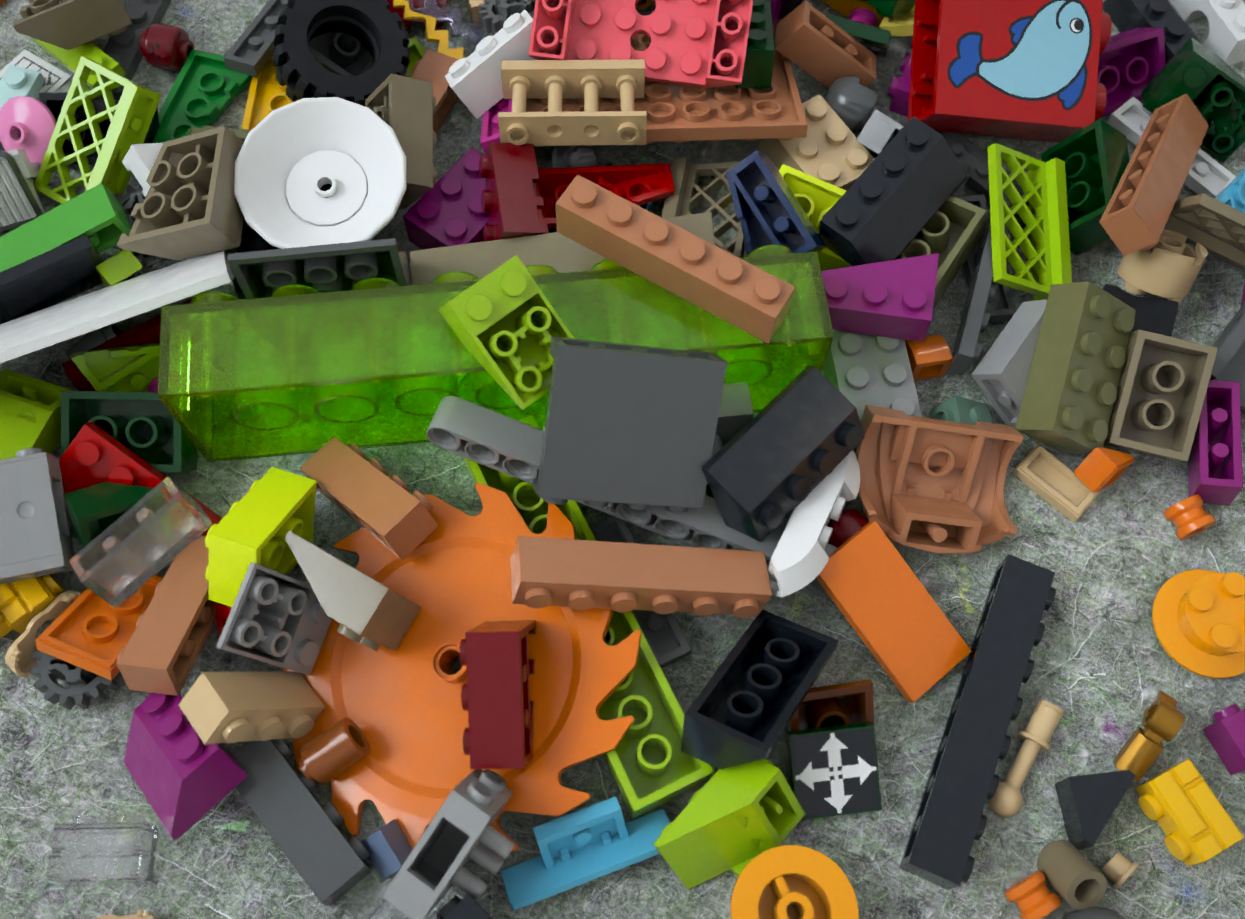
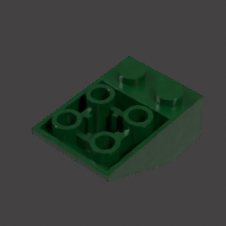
[1142,37,1245,163]

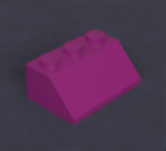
[1097,28,1166,116]
[124,692,248,840]

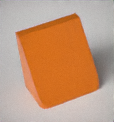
[1074,447,1135,493]

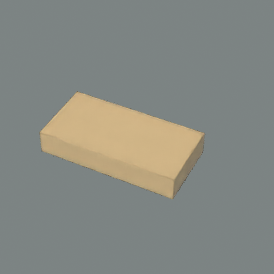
[1012,444,1101,523]

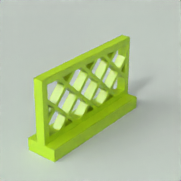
[34,56,162,204]
[987,143,1072,301]

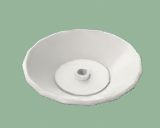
[234,97,407,249]

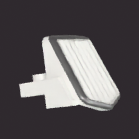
[0,149,45,233]

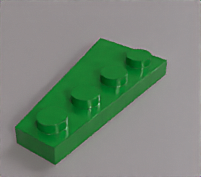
[153,49,252,143]

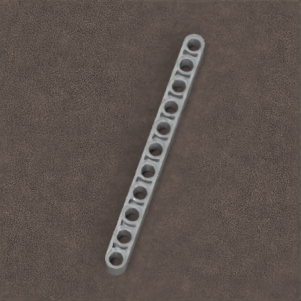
[426,396,837,597]

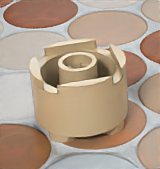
[1117,228,1208,304]

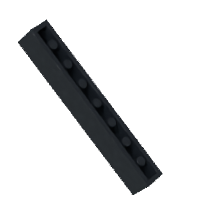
[899,554,1056,889]

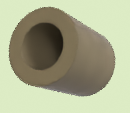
[1037,840,1107,910]

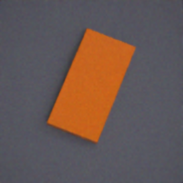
[816,521,972,703]

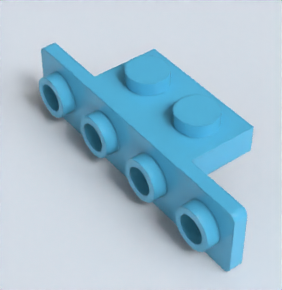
[501,796,670,910]

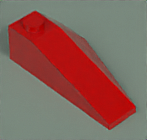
[536,163,675,228]

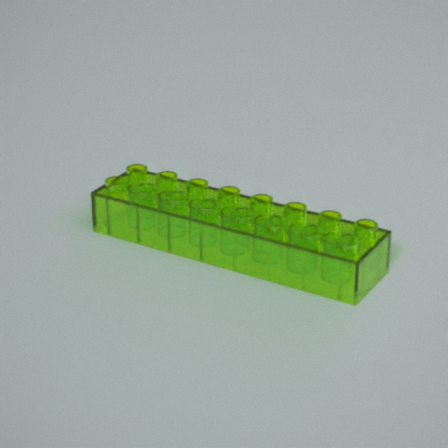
[158,245,834,462]

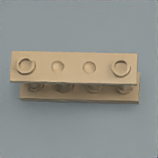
[498,59,647,146]

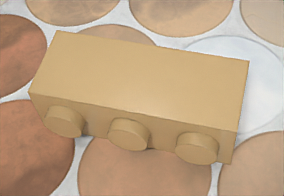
[179,671,325,745]

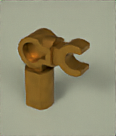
[1114,691,1185,781]

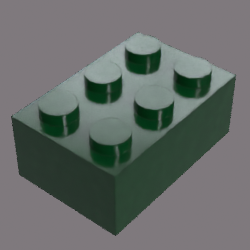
[1040,119,1130,255]
[61,391,197,473]

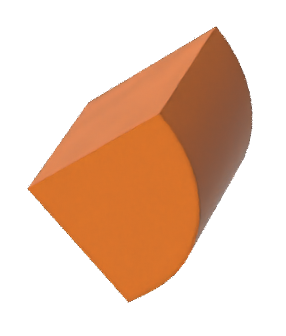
[904,334,953,381]

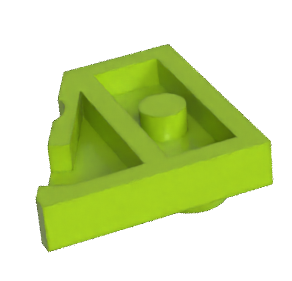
[70,342,181,392]

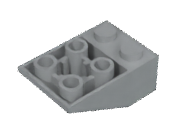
[216,562,333,676]

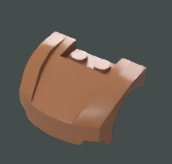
[856,405,1024,553]

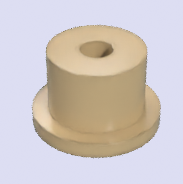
[1101,852,1140,890]

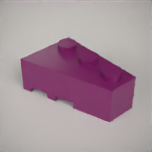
[810,253,939,342]

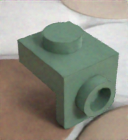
[929,396,992,425]

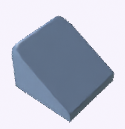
[361,819,412,880]

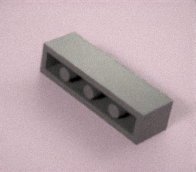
[232,739,373,907]

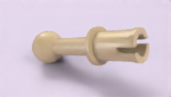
[988,700,1064,817]

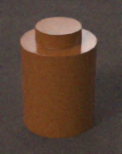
[299,718,370,784]

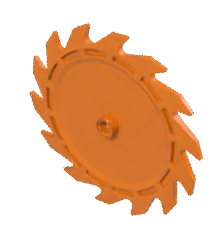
[283,482,642,851]

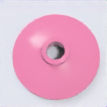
[0,96,57,167]

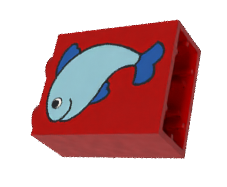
[907,0,1112,143]

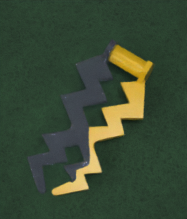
[393,0,484,59]

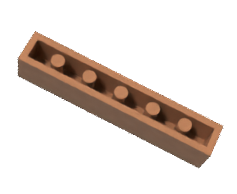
[1099,93,1209,256]
[555,174,795,344]
[510,536,772,618]

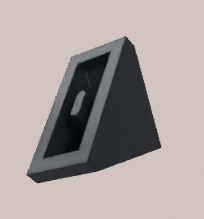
[1055,770,1136,850]

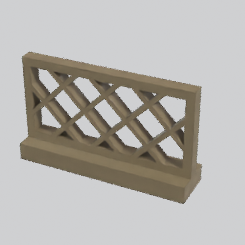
[661,157,745,294]
[1164,193,1245,271]

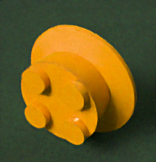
[1152,569,1245,679]
[731,845,859,919]

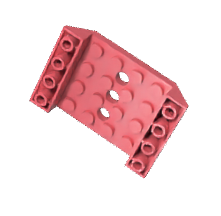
[528,0,753,88]

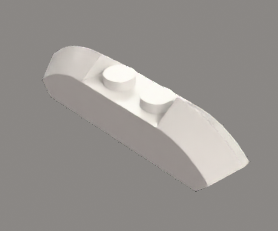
[768,450,860,597]

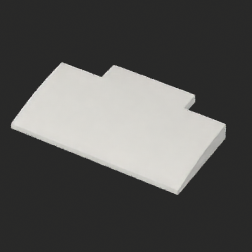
[0,250,235,363]

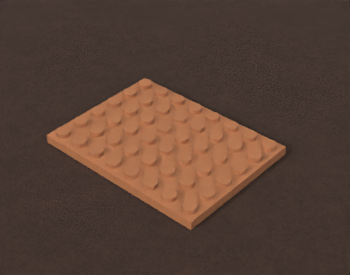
[526,32,808,147]

